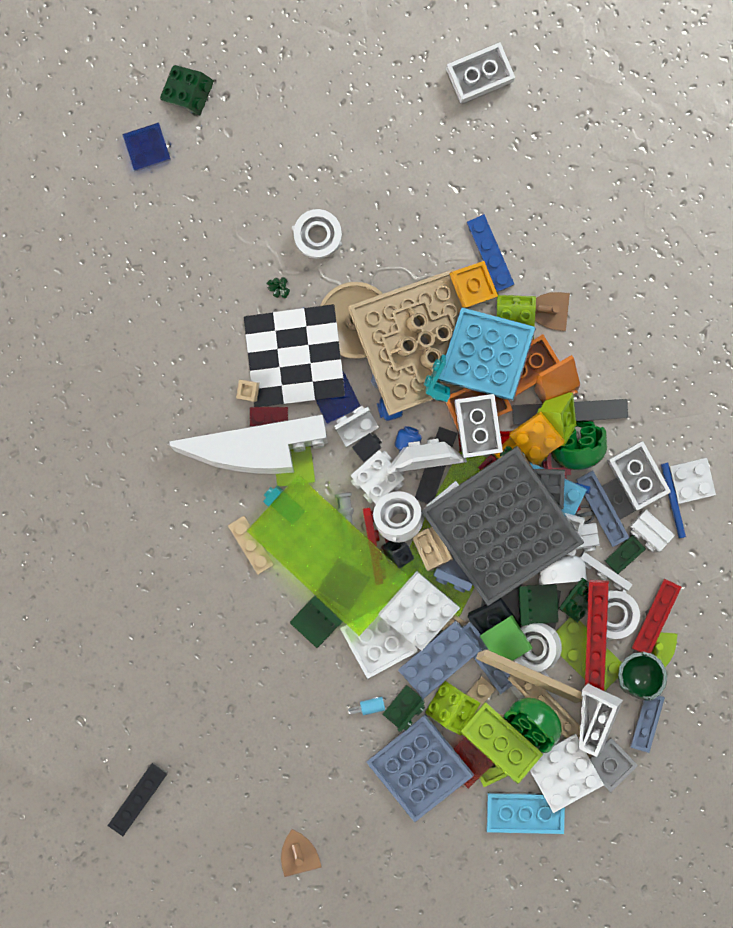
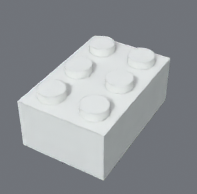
[446,42,515,104]
[454,394,503,458]
[607,441,671,511]

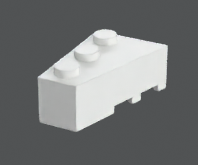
[579,684,623,757]

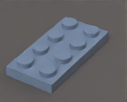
[398,620,481,699]

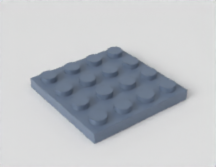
[366,715,474,822]

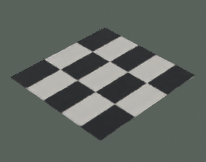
[244,304,345,407]

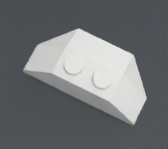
[387,439,467,473]

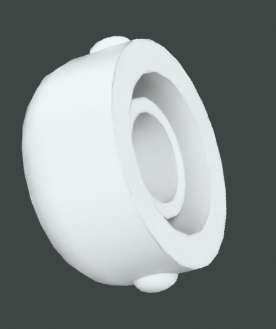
[292,209,342,259]
[373,491,424,542]
[538,556,587,585]
[607,589,640,641]
[514,623,562,672]

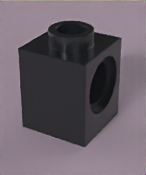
[352,433,382,462]
[381,541,414,569]

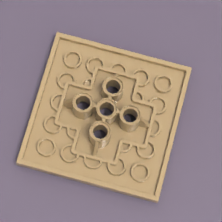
[348,269,469,415]

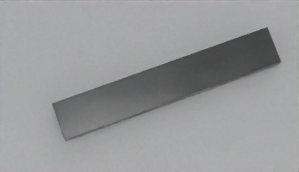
[512,399,628,425]

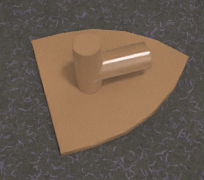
[535,292,570,331]
[281,829,322,877]

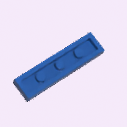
[467,214,515,292]

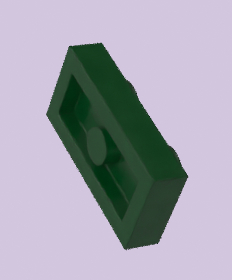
[604,535,646,574]

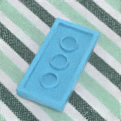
[487,793,565,834]

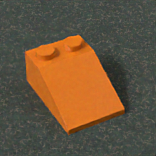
[534,355,580,404]

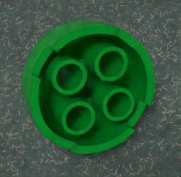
[551,420,608,470]
[504,697,562,753]

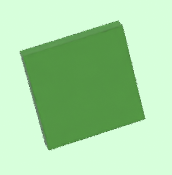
[480,616,533,661]

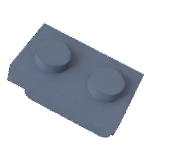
[433,554,472,593]

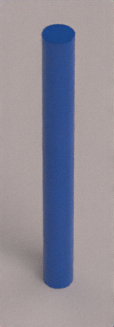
[661,462,686,538]

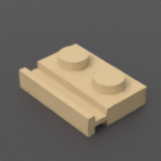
[412,527,454,572]

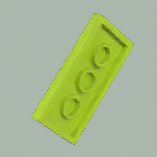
[556,617,622,691]
[460,702,543,784]

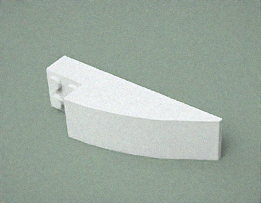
[169,415,328,474]

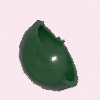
[618,652,668,701]

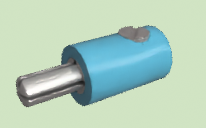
[348,697,385,716]

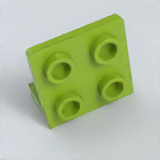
[497,295,536,340]
[425,681,481,736]

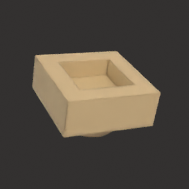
[236,379,260,402]

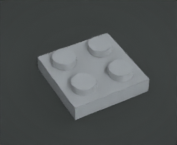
[589,737,638,792]

